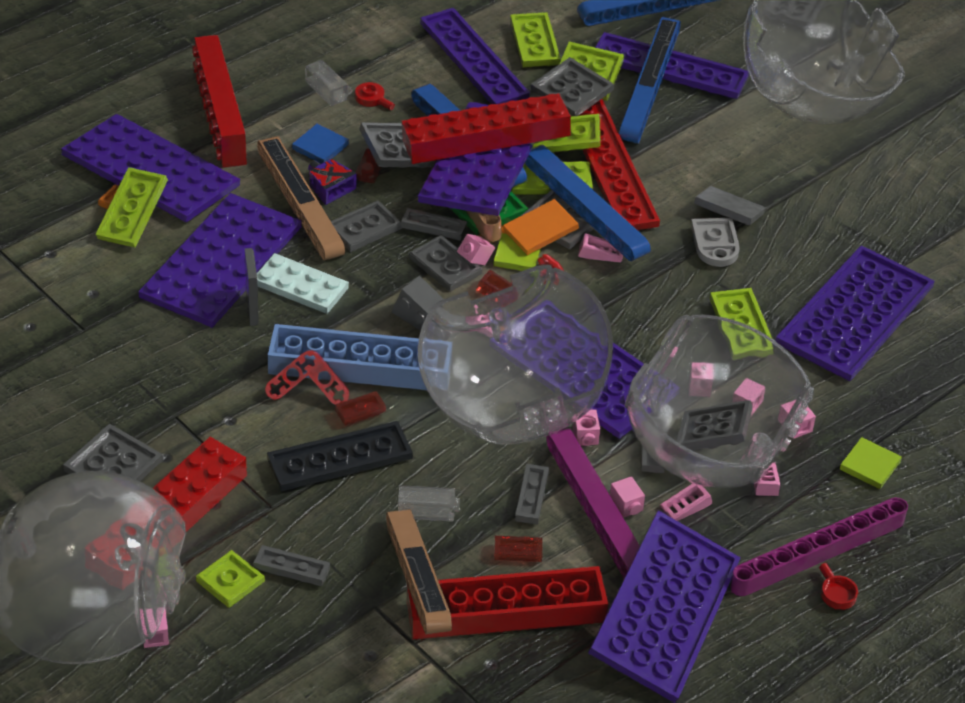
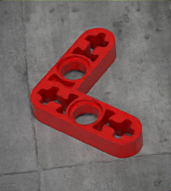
[265,350,350,405]

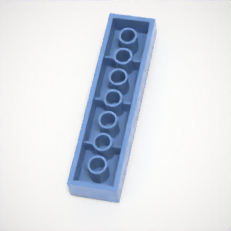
[268,324,451,392]

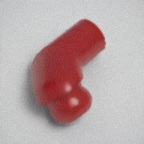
[537,254,566,280]

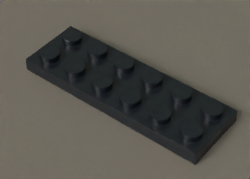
[267,421,413,491]

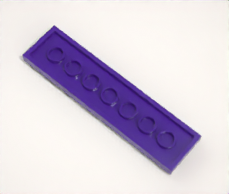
[420,7,530,104]
[595,32,749,99]

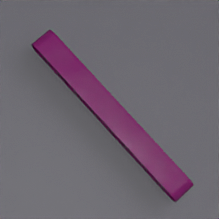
[546,428,640,578]
[730,497,908,596]

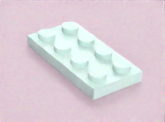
[257,253,349,314]

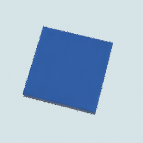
[292,124,349,164]

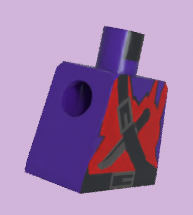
[308,160,356,205]

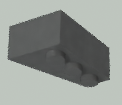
[391,276,465,341]

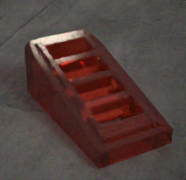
[476,270,525,307]

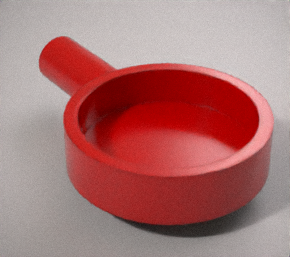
[355,82,395,110]
[819,563,858,610]

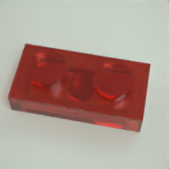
[356,148,382,184]
[335,391,386,426]
[494,536,542,562]

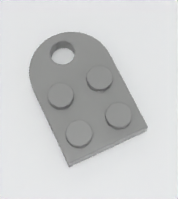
[691,218,740,267]

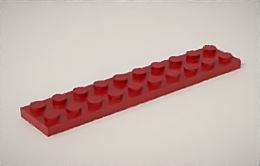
[570,99,660,230]

